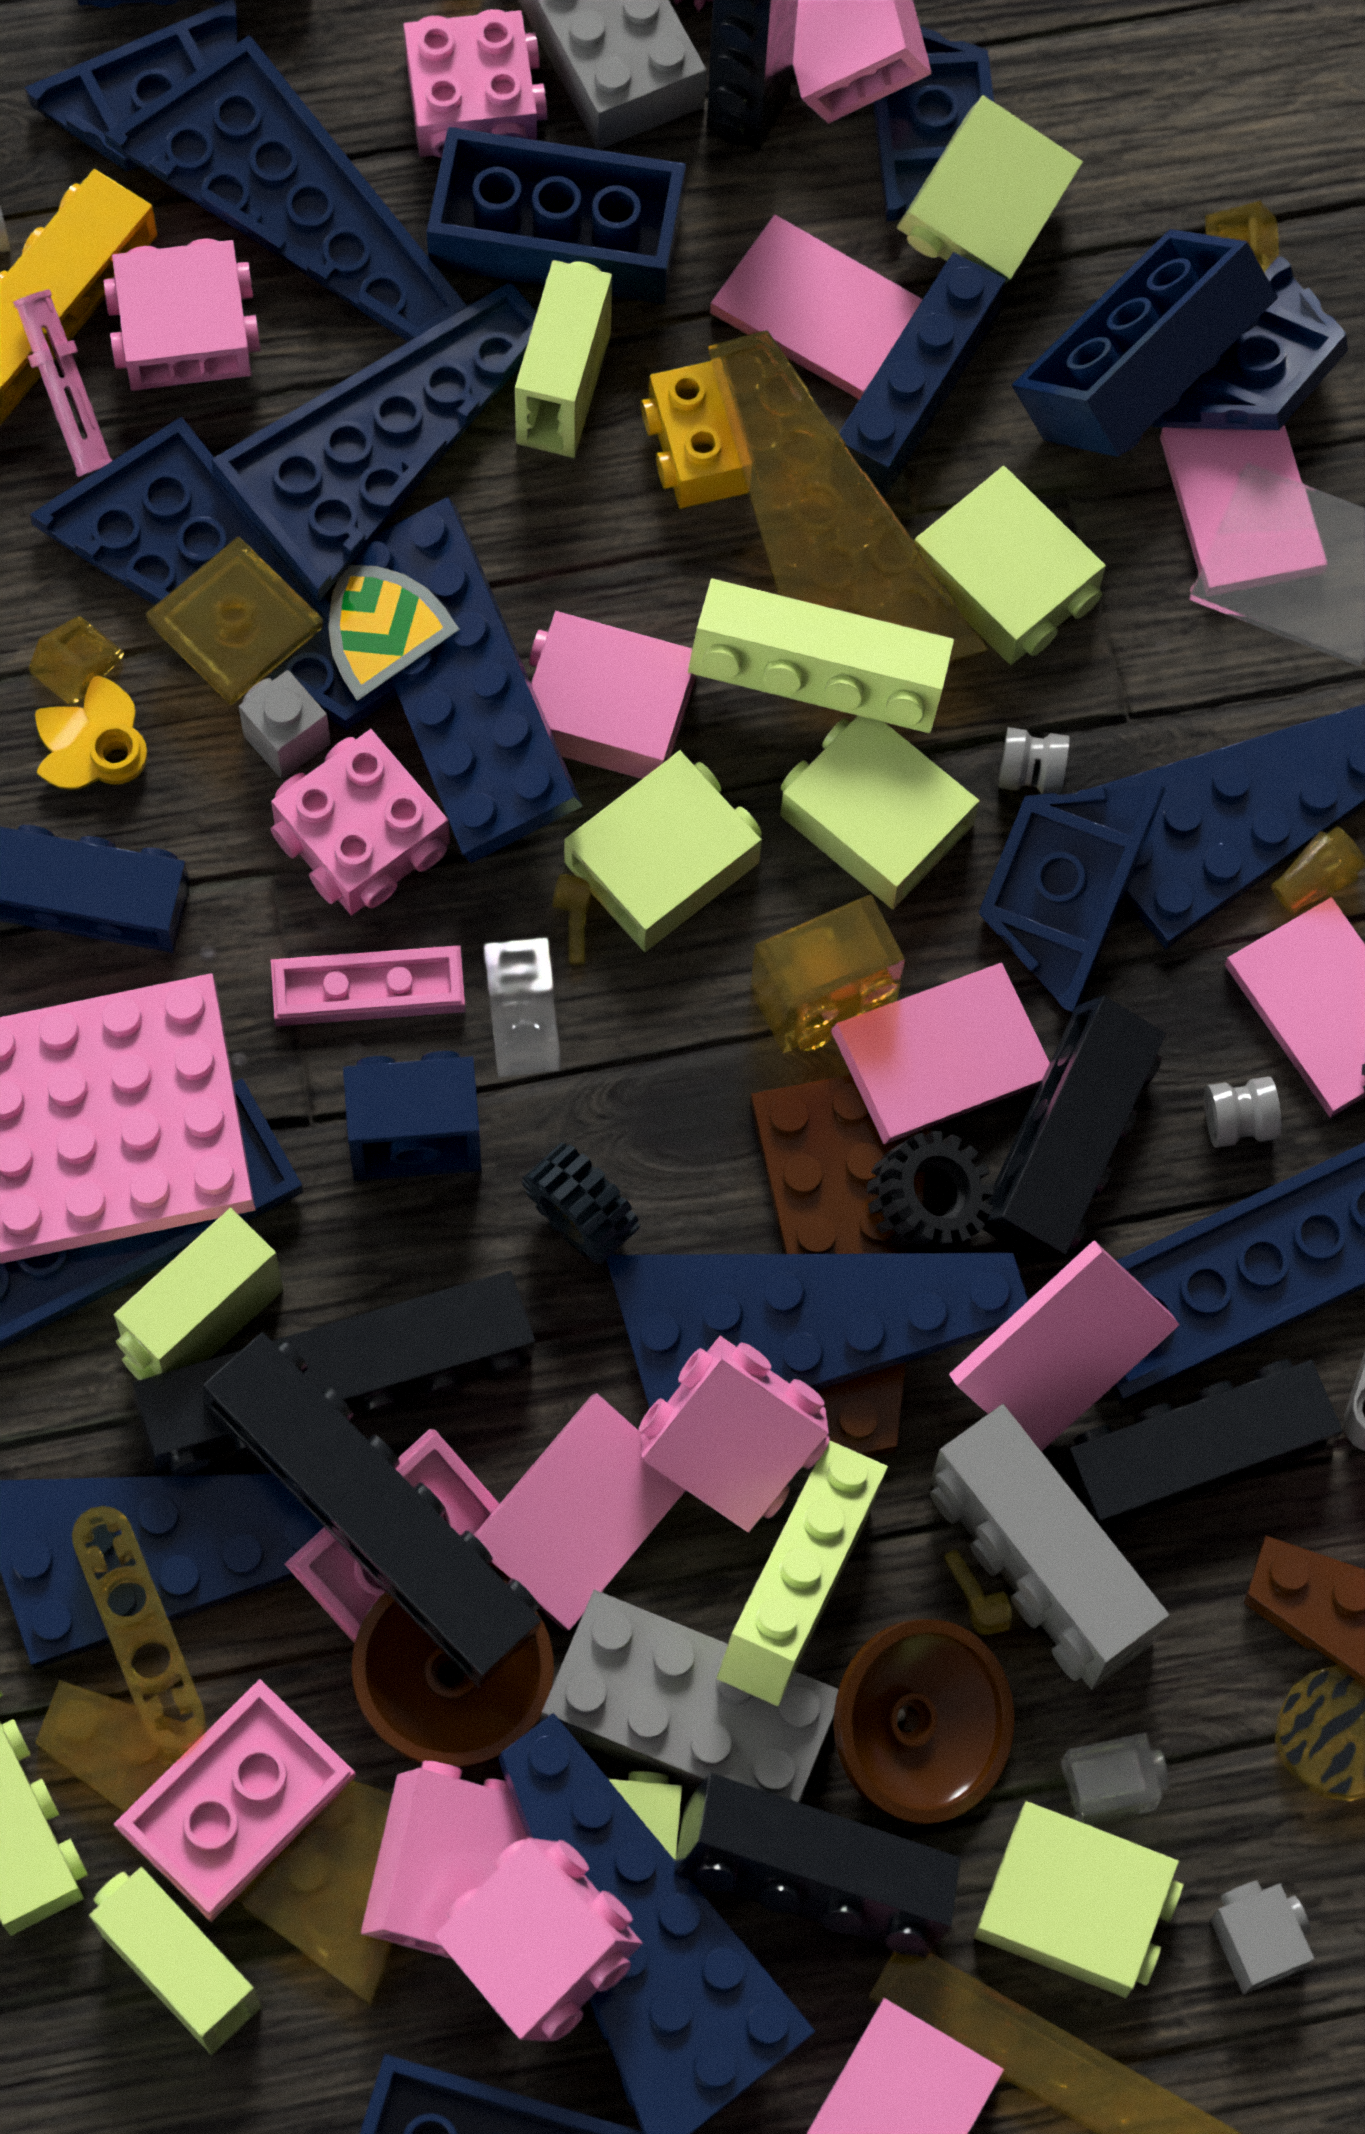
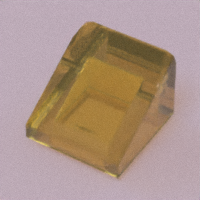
[1205,201,1279,272]
[29,615,124,705]

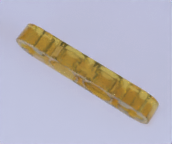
[72,1506,207,1755]

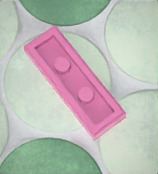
[271,945,466,1026]

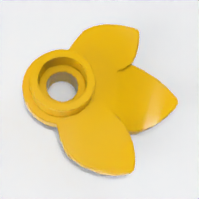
[35,676,148,790]

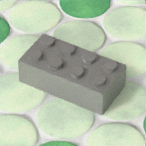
[518,0,706,150]
[930,1404,1169,1690]
[542,1590,839,1803]

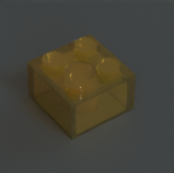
[750,894,905,1054]

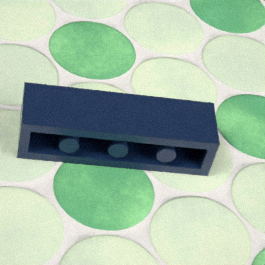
[831,252,1006,500]
[0,825,190,953]

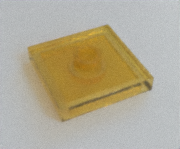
[146,536,323,705]

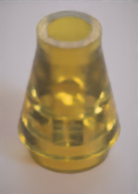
[1270,827,1365,915]

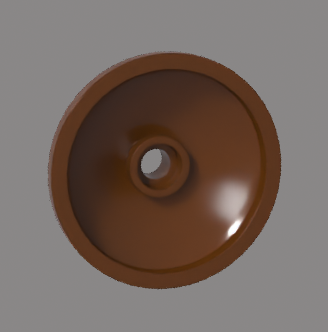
[352,1580,554,1768]
[834,1619,1014,1823]

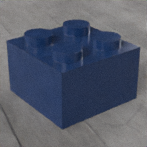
[343,1051,482,1181]

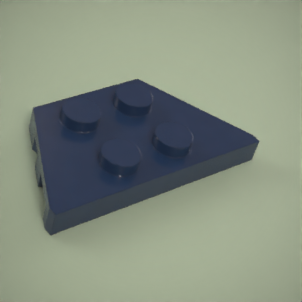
[25,0,238,172]
[873,26,994,221]
[1151,256,1348,431]
[978,782,1166,1013]

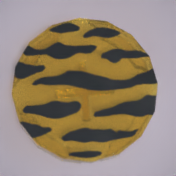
[1275,1665,1365,1801]

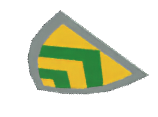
[328,565,460,701]

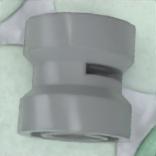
[998,727,1070,795]
[1204,1076,1282,1148]

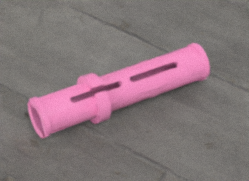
[13,289,113,477]

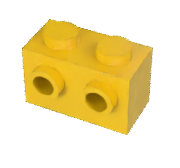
[641,359,752,509]

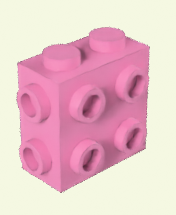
[404,10,547,158]
[104,239,261,391]
[270,729,450,916]
[639,1336,830,1533]
[434,1838,643,2041]

